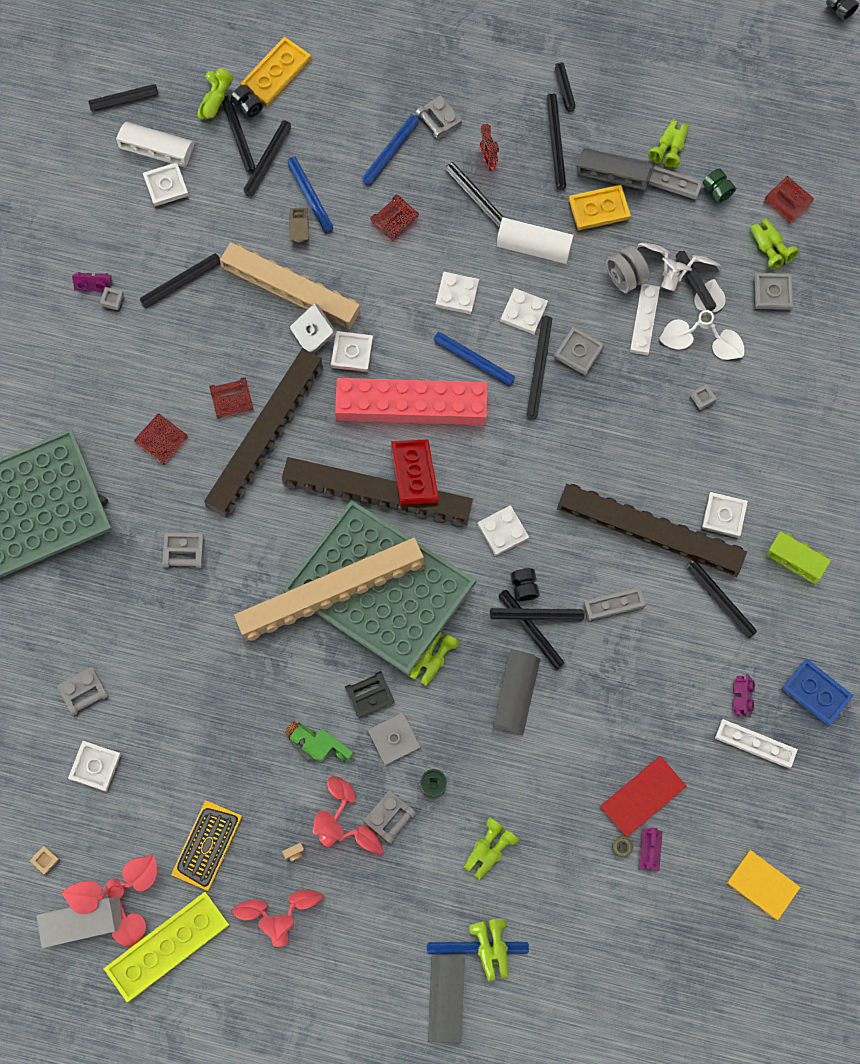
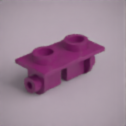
[72,272,112,291]
[733,674,755,717]
[639,828,663,871]

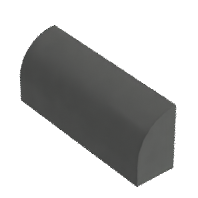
[576,148,654,190]
[493,649,540,735]
[428,956,465,1044]

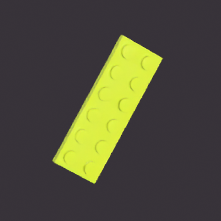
[103,892,230,1003]

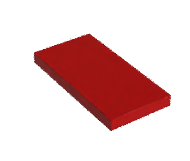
[391,439,439,505]
[600,756,687,837]

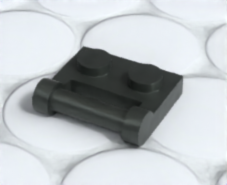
[345,671,395,718]

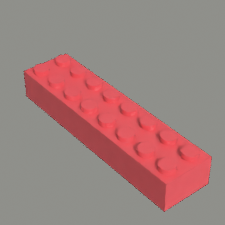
[335,378,487,425]

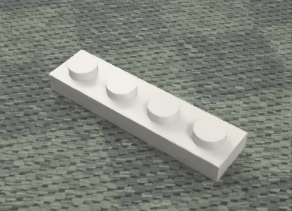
[630,284,660,356]
[715,719,798,769]

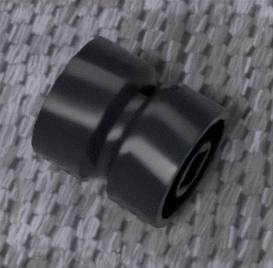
[826,0,859,21]
[231,84,264,119]
[510,568,540,602]

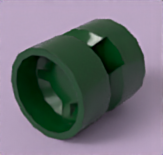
[703,168,736,203]
[420,769,447,800]

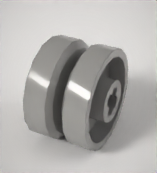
[606,245,650,293]

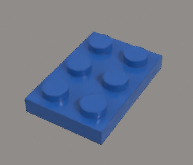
[782,658,854,727]

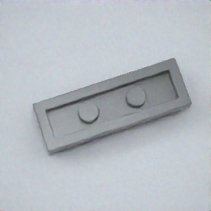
[648,166,703,200]
[584,587,646,621]

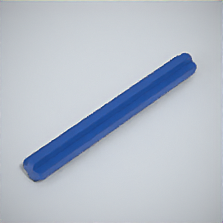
[362,114,419,185]
[287,156,333,232]
[434,332,515,385]
[427,942,529,954]

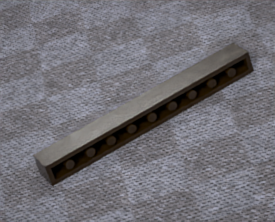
[204,348,323,518]
[282,457,473,526]
[557,484,747,577]

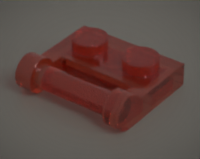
[479,124,499,171]
[765,176,814,222]
[370,194,419,239]
[209,377,254,418]

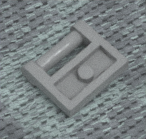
[415,95,462,139]
[163,533,204,568]
[57,667,108,716]
[363,790,417,845]

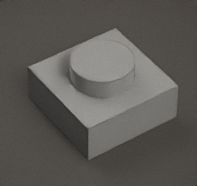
[100,287,124,310]
[690,384,717,410]

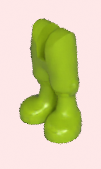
[197,68,233,120]
[648,119,689,169]
[750,218,800,270]
[409,632,460,686]
[463,817,520,880]
[469,919,509,981]

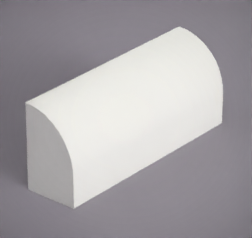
[116,122,196,168]
[497,217,573,264]

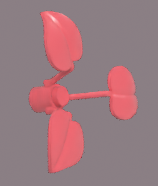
[313,775,383,855]
[62,854,157,947]
[231,890,324,947]

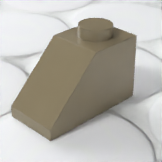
[289,208,309,242]

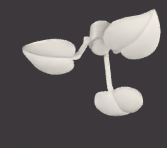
[638,243,722,291]
[660,279,744,360]

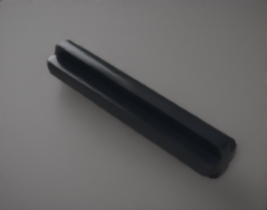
[555,62,576,111]

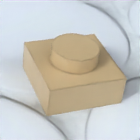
[282,843,305,862]
[30,846,59,875]

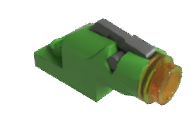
[285,721,354,762]

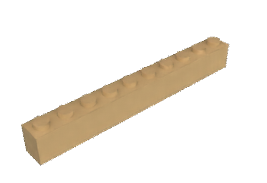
[234,537,425,641]

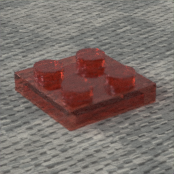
[134,413,188,465]

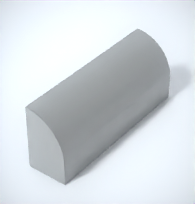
[36,896,122,948]

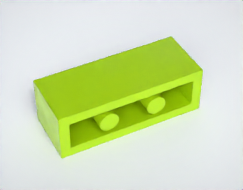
[766,531,831,584]

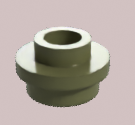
[613,836,633,857]

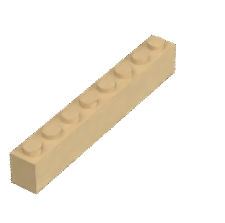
[220,242,360,330]

